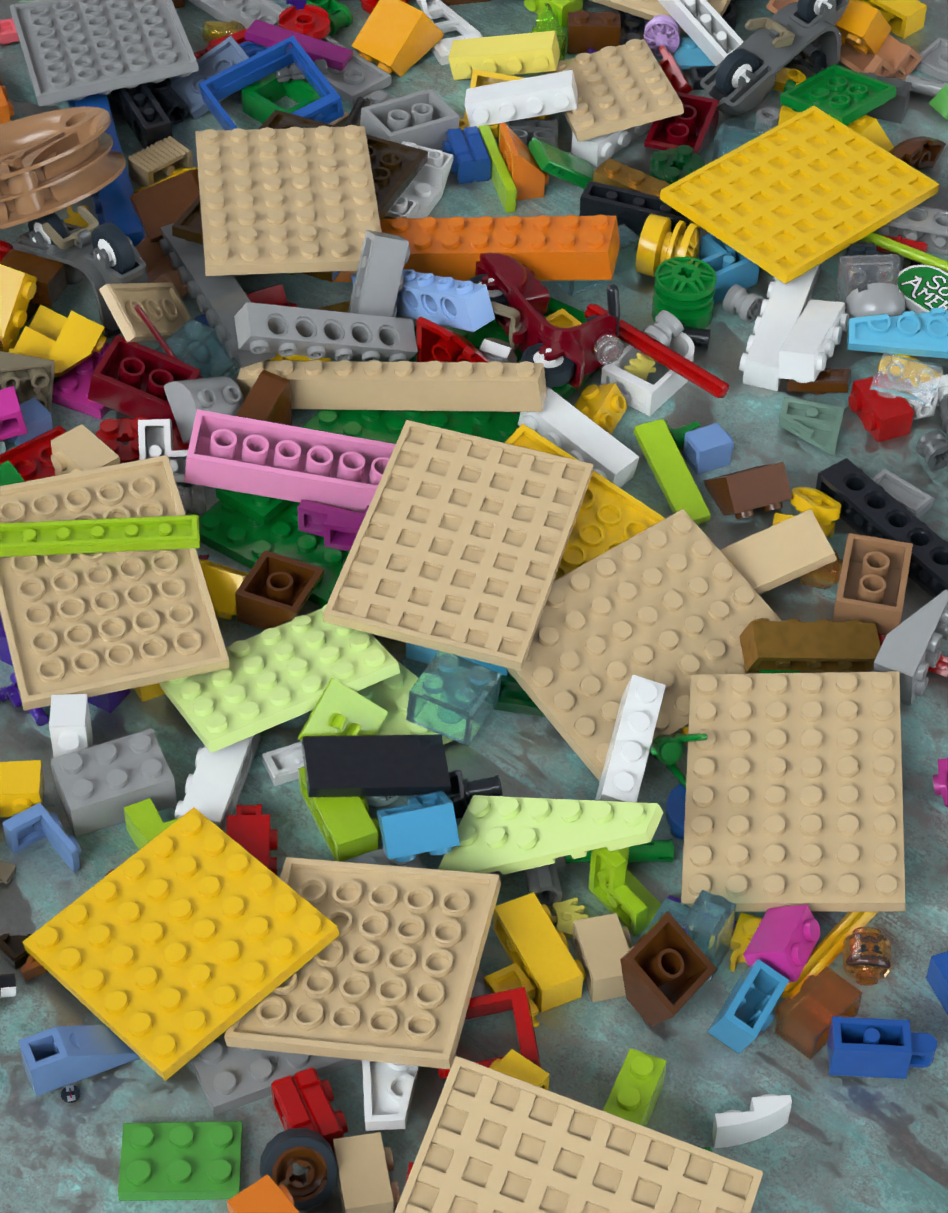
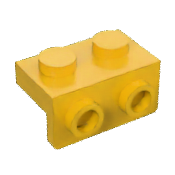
[574,383,628,435]

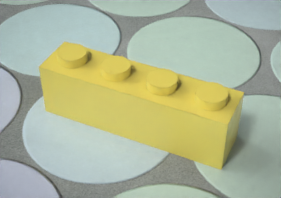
[448,31,560,80]

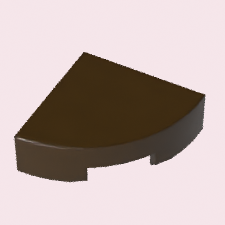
[0,933,32,970]

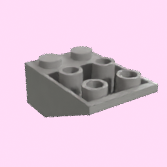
[874,589,948,706]

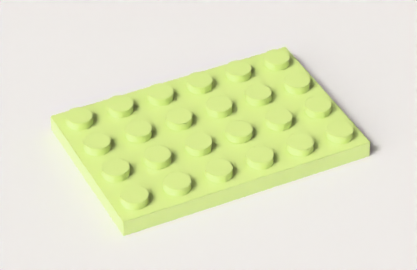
[160,604,400,753]

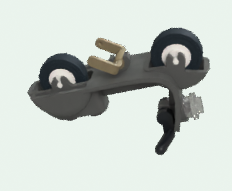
[700,0,849,116]
[12,205,149,339]

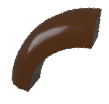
[889,136,946,169]

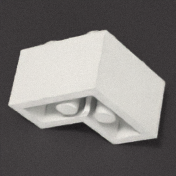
[138,419,188,483]

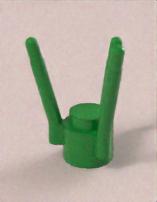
[650,733,708,788]

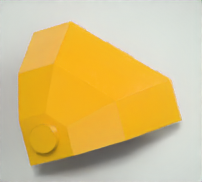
[8,304,107,377]

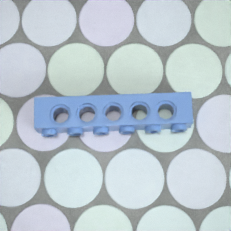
[351,269,495,332]

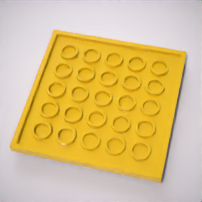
[22,807,340,1081]

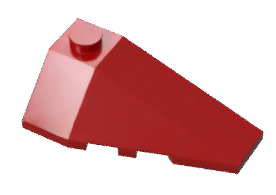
[417,316,517,414]

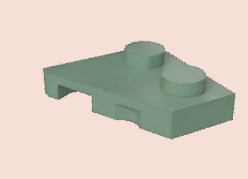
[778,397,845,455]

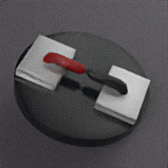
[61,1085,81,1103]

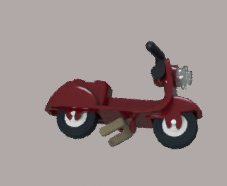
[469,252,624,389]

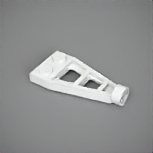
[416,0,483,65]

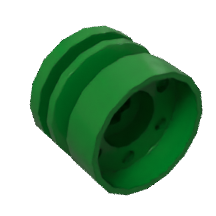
[652,257,717,329]

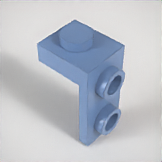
[2,803,82,872]

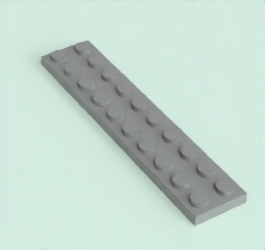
[188,0,392,105]

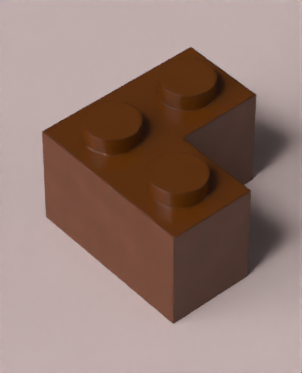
[0,249,67,323]

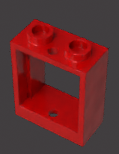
[437,987,541,1079]

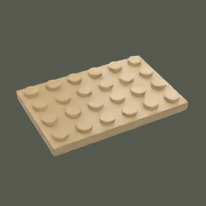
[544,39,684,142]

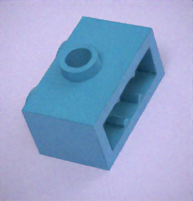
[707,959,789,1054]

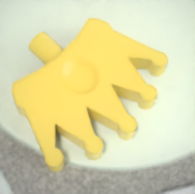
[624,352,656,381]
[552,897,589,939]

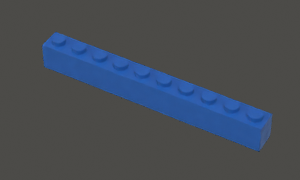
[66,93,145,247]

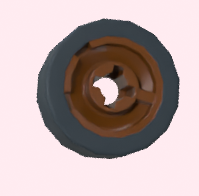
[260,1128,338,1211]

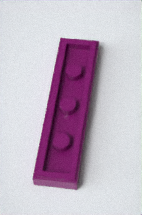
[245,19,353,71]

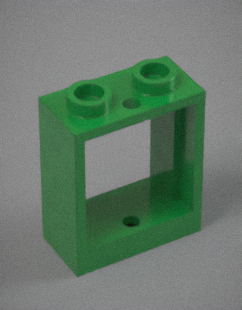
[241,72,321,124]

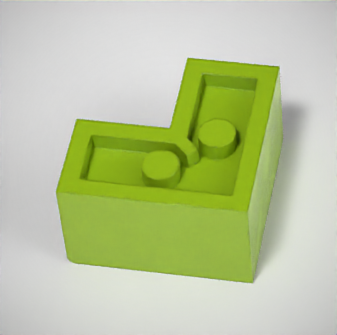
[588,847,667,936]

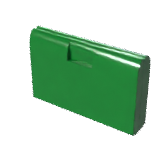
[529,138,594,189]

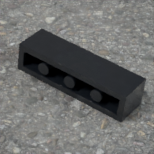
[579,181,696,238]

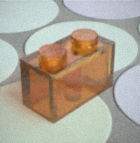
[775,967,862,1060]

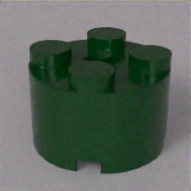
[649,145,705,184]

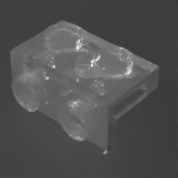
[871,353,943,406]

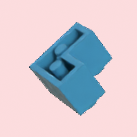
[700,233,759,303]
[377,791,460,863]

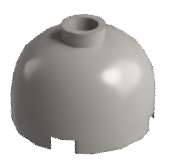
[845,282,905,318]

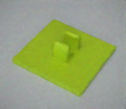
[297,678,388,741]

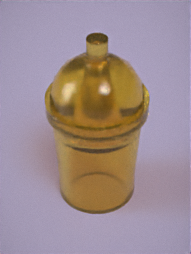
[203,20,246,42]

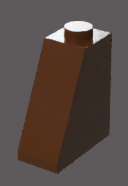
[236,370,292,426]

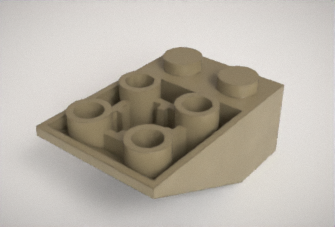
[0,351,55,412]

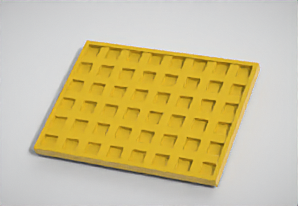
[660,106,940,284]

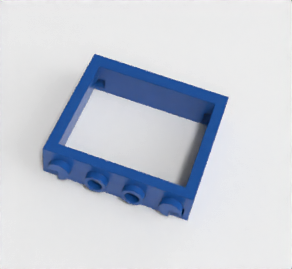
[198,36,344,130]

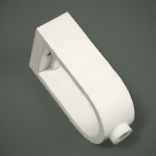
[601,332,695,416]

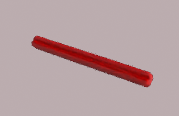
[584,304,729,398]

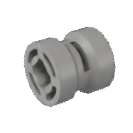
[722,284,763,323]
[643,310,684,347]

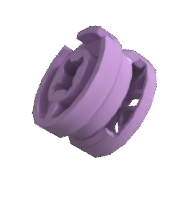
[644,15,680,57]

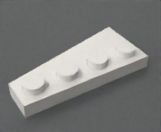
[362,1060,420,1131]

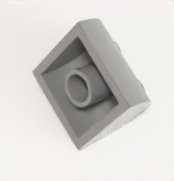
[164,376,244,444]

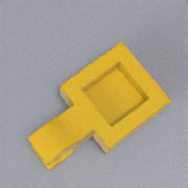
[484,962,539,1028]

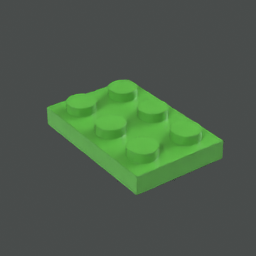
[118,1121,243,1201]

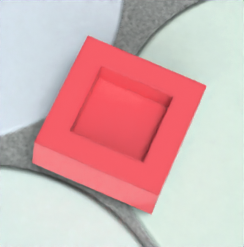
[0,18,19,45]

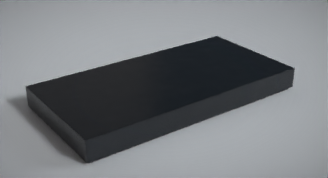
[301,734,451,797]

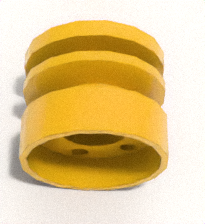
[635,214,700,277]

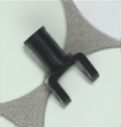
[449,770,503,819]

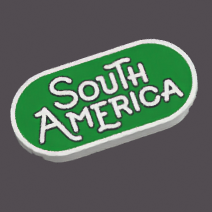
[894,265,948,314]

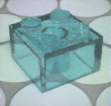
[406,651,502,746]

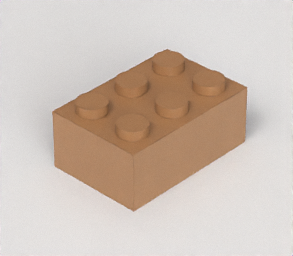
[832,533,913,635]

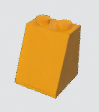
[352,0,444,77]

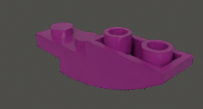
[297,499,369,551]

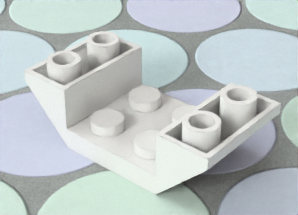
[383,141,453,219]

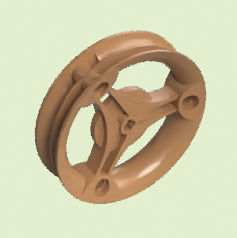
[0,107,126,230]

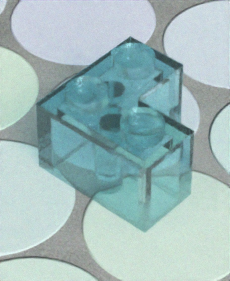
[646,890,736,981]

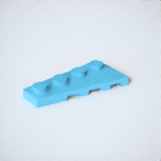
[847,307,948,359]

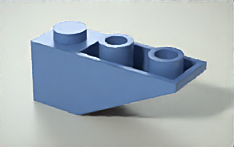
[19,1024,140,1096]

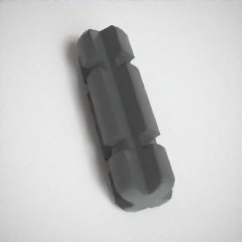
[275,59,328,83]

